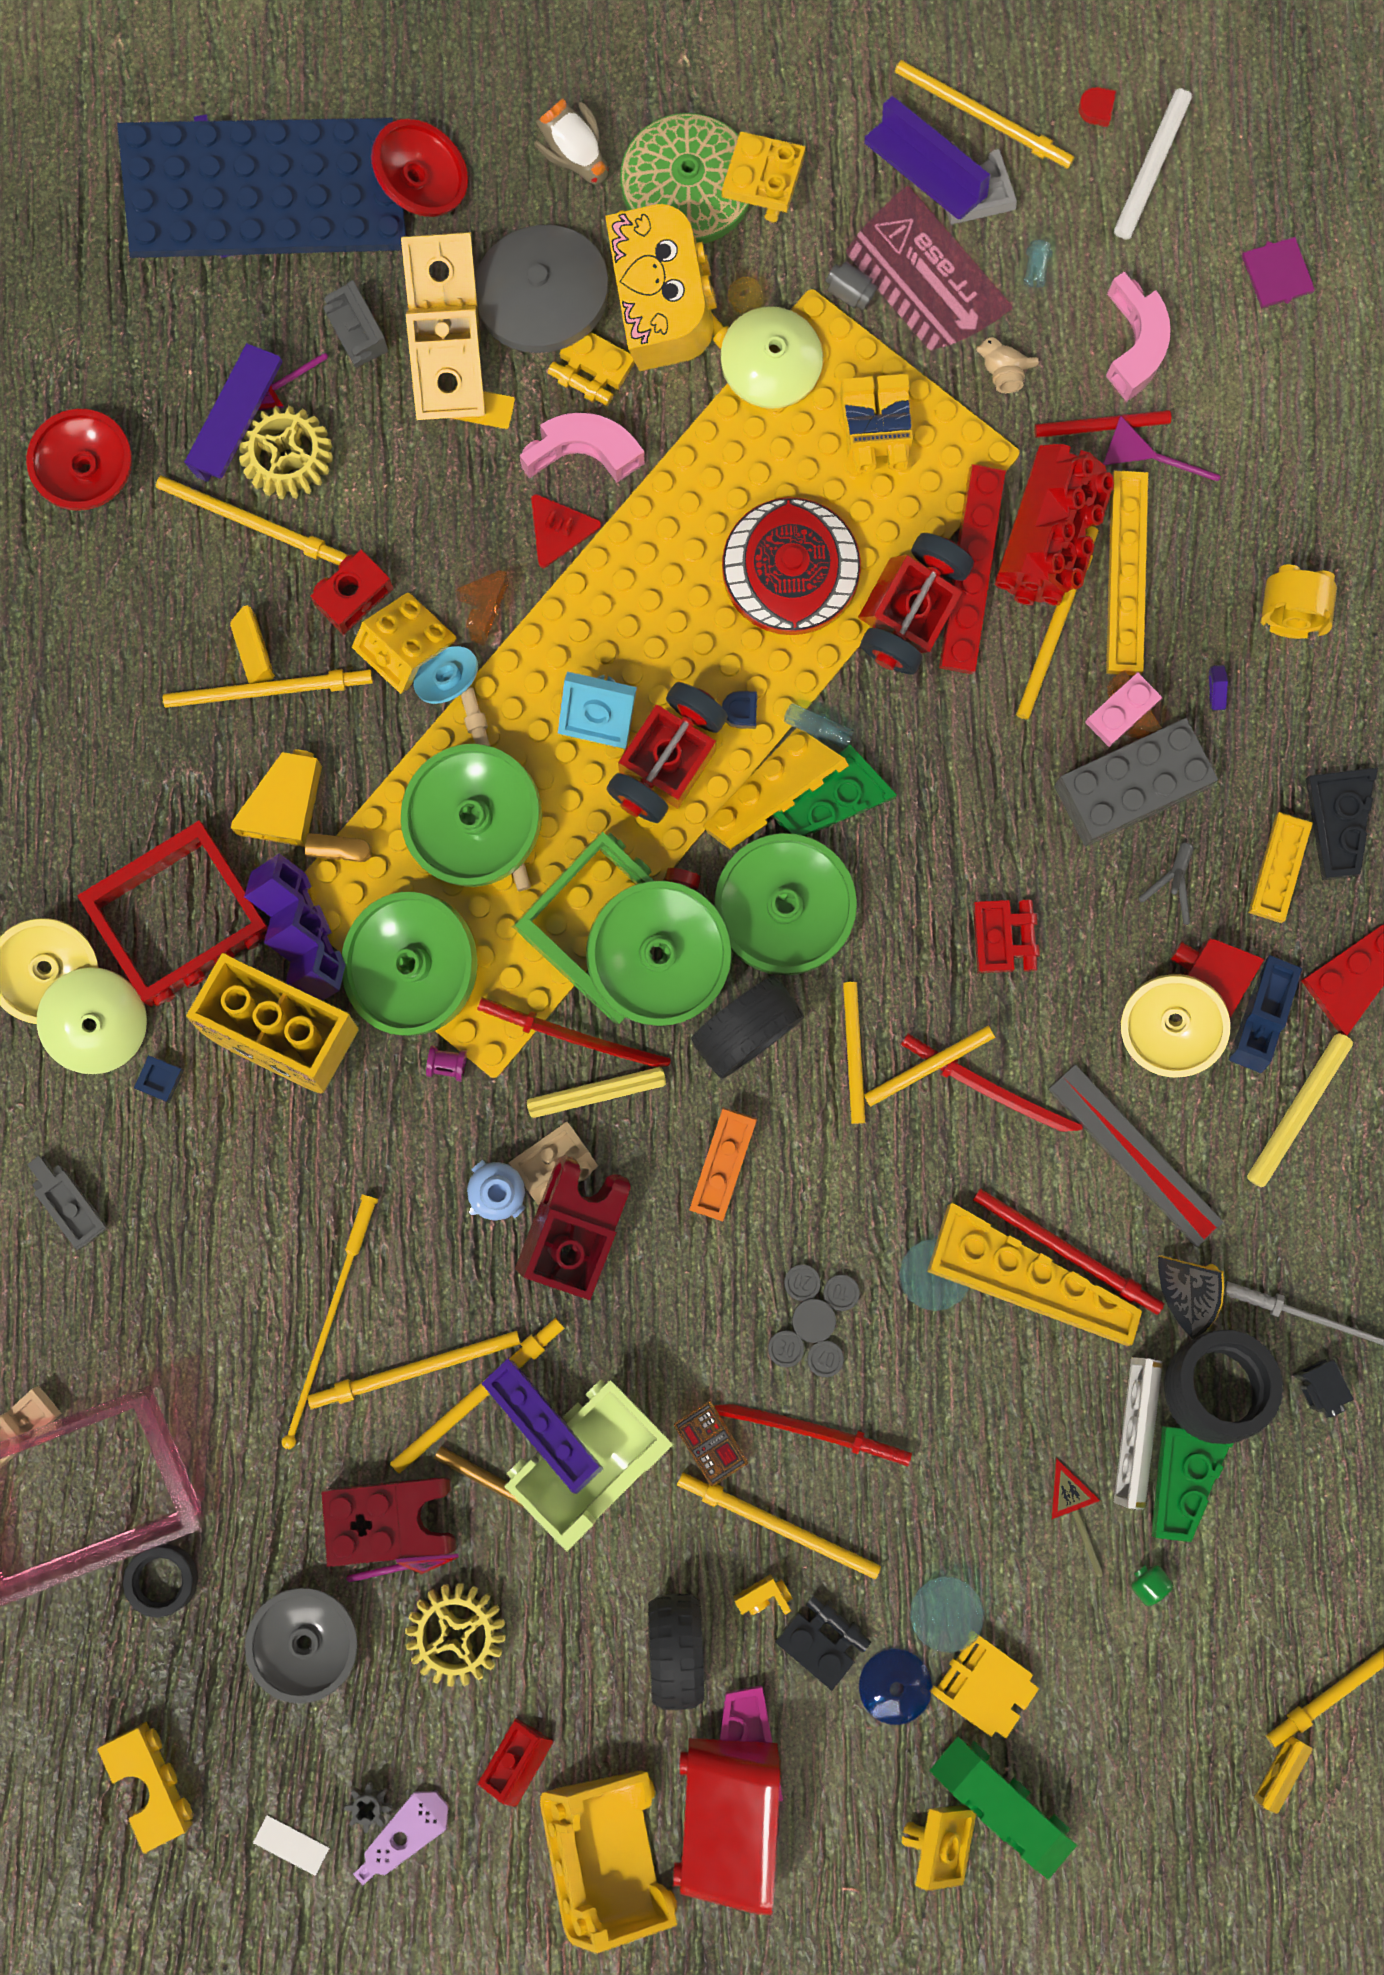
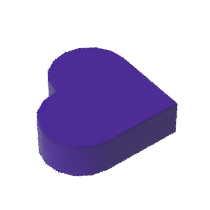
[1209,665,1228,711]

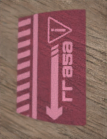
[846,186,1013,350]

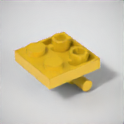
[722,131,806,222]

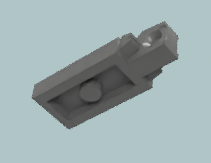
[27,1156,109,1250]

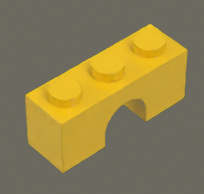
[97,1722,193,1854]

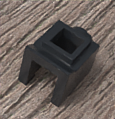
[1292,1359,1354,1418]

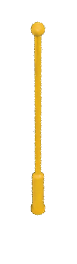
[281,1194,379,1449]

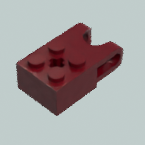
[515,1155,631,1300]
[321,1477,457,1567]

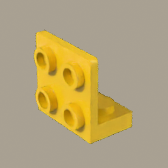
[352,593,456,694]

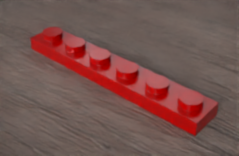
[939,464,1006,674]

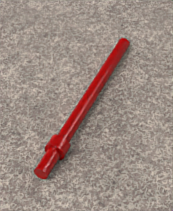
[973,1188,1165,1315]

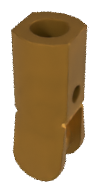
[305,833,372,862]

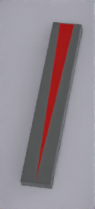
[1048,1065,1223,1247]

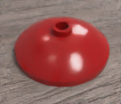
[371,119,468,217]
[26,409,132,511]

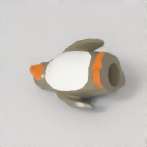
[534,99,609,185]

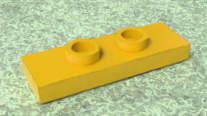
[1248,812,1313,923]

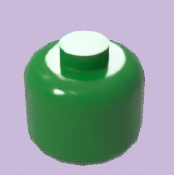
[1131,1565,1173,1607]

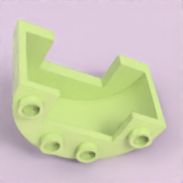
[504,1379,673,1551]

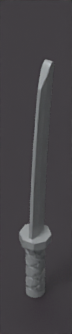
[1224,1281,1384,1346]

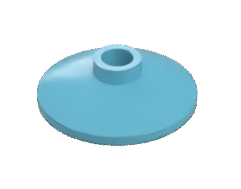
[414,646,478,704]

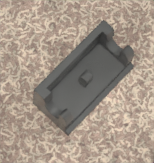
[323,280,388,368]

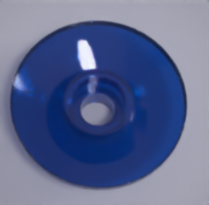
[859,1649,932,1725]

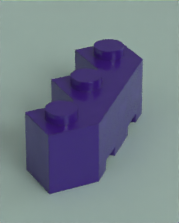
[244,853,346,1001]

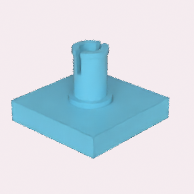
[558,672,637,749]

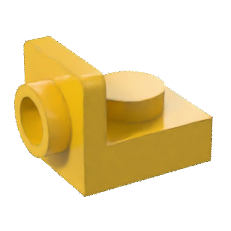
[733,1574,793,1615]

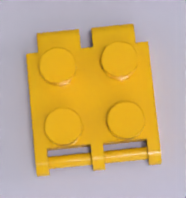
[930,1630,1039,1738]

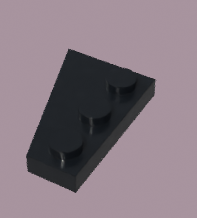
[1306,768,1378,881]

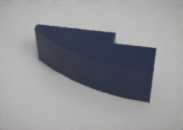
[1228,955,1302,1073]

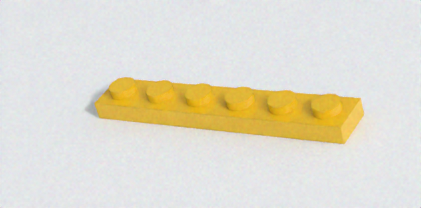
[1106,471,1148,675]

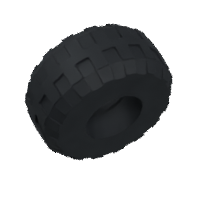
[648,1593,705,1710]

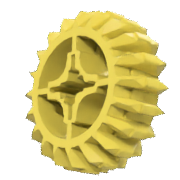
[239,405,333,500]
[405,1583,506,1687]

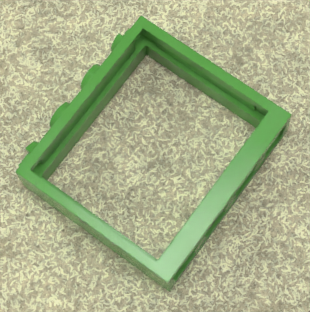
[511,832,654,1024]

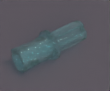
[784,704,854,750]

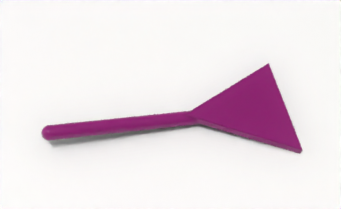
[1103,416,1221,481]

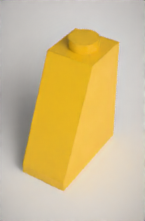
[231,749,322,847]

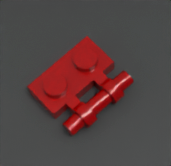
[973,900,1040,974]

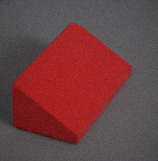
[477,1718,553,1807]

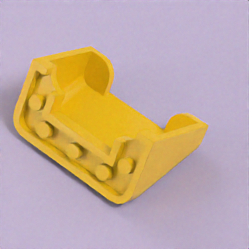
[540,1771,677,1954]

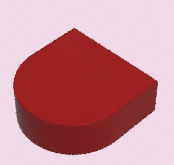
[1078,87,1116,127]

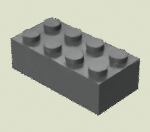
[1054,718,1218,847]

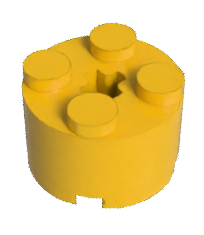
[1261,564,1337,639]

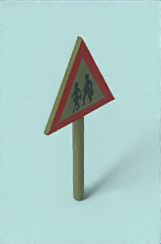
[1050,1458,1103,1578]

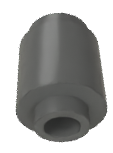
[825,261,878,311]

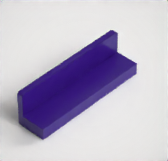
[864,96,990,220]
[184,343,283,482]

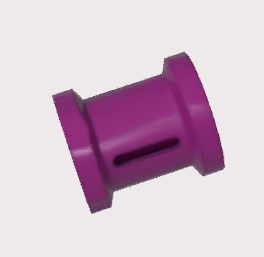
[426,1045,467,1082]

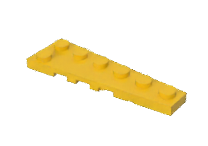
[927,1203,1142,1346]

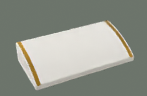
[1114,1357,1163,1509]

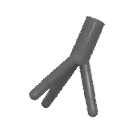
[1139,843,1194,925]

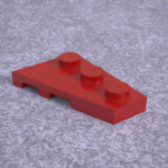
[1301,923,1384,1036]

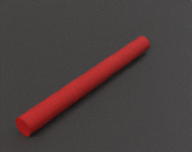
[1034,410,1171,438]

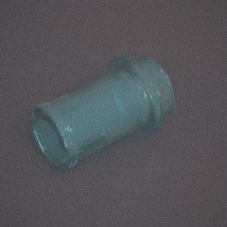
[1023,240,1053,288]

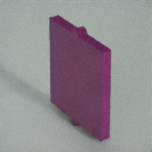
[1241,237,1315,308]

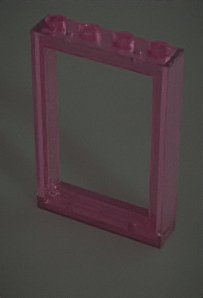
[0,1385,205,1606]

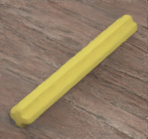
[1247,1033,1353,1187]

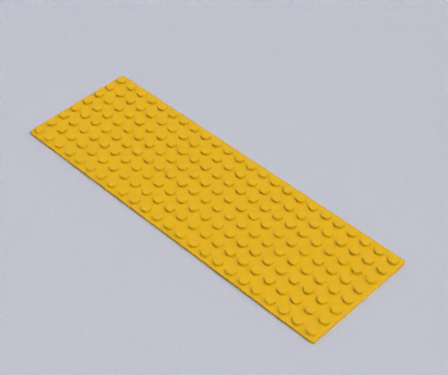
[304,289,1019,1078]

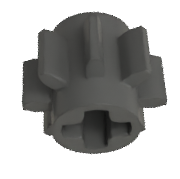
[344,1781,393,1833]

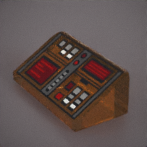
[674,1401,749,1486]

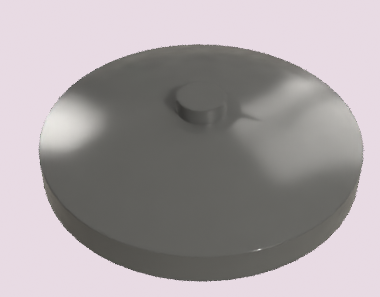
[475,225,610,353]

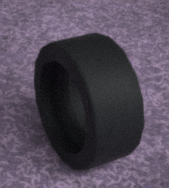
[123,1543,198,1618]

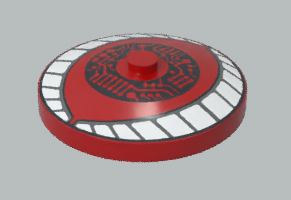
[722,498,861,635]

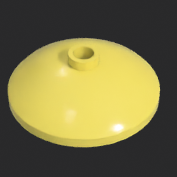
[0,918,98,1024]
[1121,974,1230,1077]

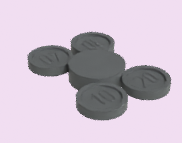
[768,1265,860,1377]

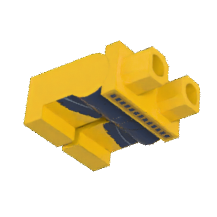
[840,374,913,473]

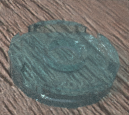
[898,1239,969,1311]
[910,1577,985,1653]

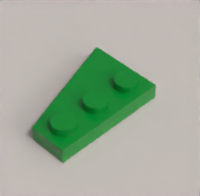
[772,745,897,836]
[1151,1426,1234,1542]

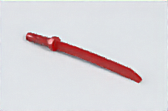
[477,997,671,1067]
[900,1033,1083,1132]
[711,1404,912,1467]

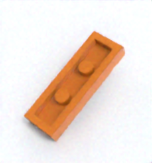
[689,1107,757,1221]

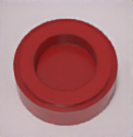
[664,868,701,891]

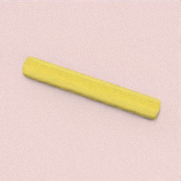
[527,1067,666,1118]

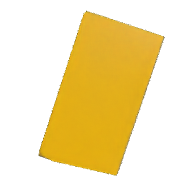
[231,605,275,684]
[1254,1736,1312,1814]

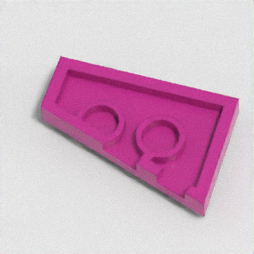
[719,1685,783,1801]

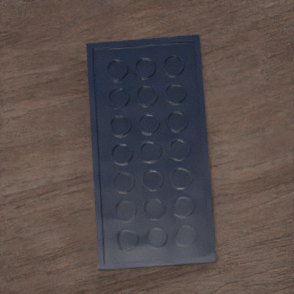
[117,118,406,258]

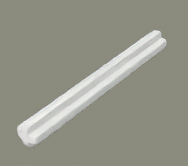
[1114,88,1192,239]

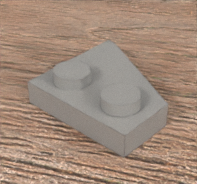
[946,149,1017,225]

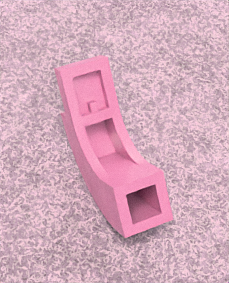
[1106,272,1170,402]
[520,413,645,482]

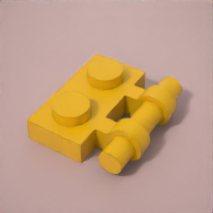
[548,332,635,406]

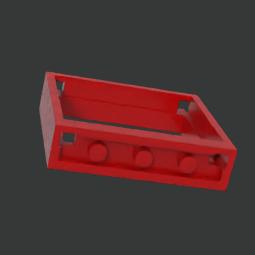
[77,820,268,1007]

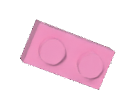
[1085,673,1162,747]

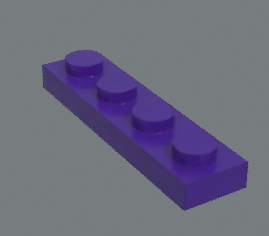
[481,1359,604,1494]

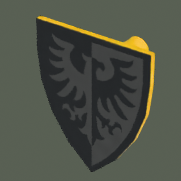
[1158,1255,1224,1340]

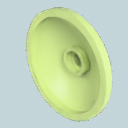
[720,306,823,409]
[36,967,147,1074]

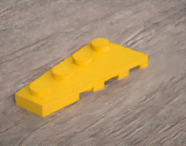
[703,727,849,850]

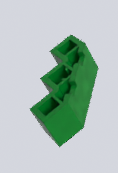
[929,1736,1077,1880]

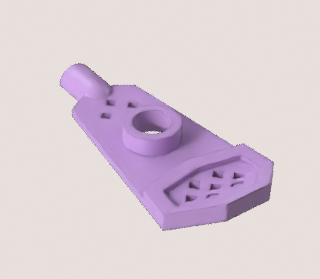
[353,1791,449,1885]

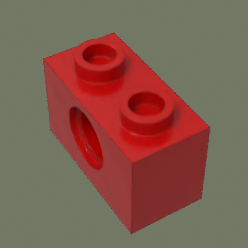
[310,550,394,635]

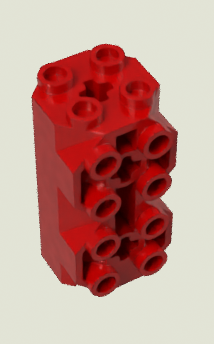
[994,444,1114,606]

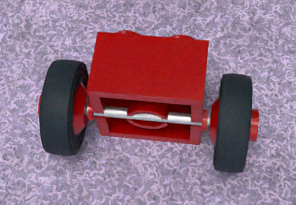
[858,533,974,675]
[606,682,728,823]

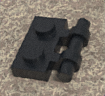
[774,1593,871,1691]

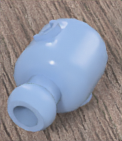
[467,1159,526,1221]

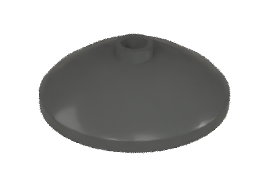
[245,1588,358,1704]

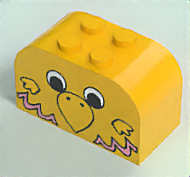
[605,204,717,371]
[186,953,359,1094]

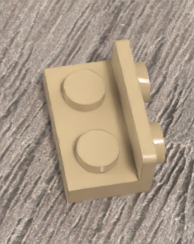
[508,1122,598,1206]

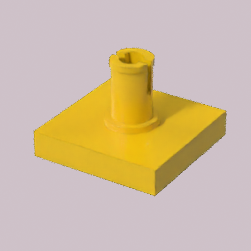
[902,1805,976,1891]

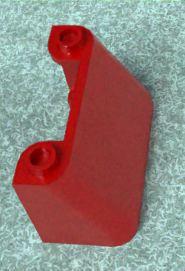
[673,1738,780,1915]

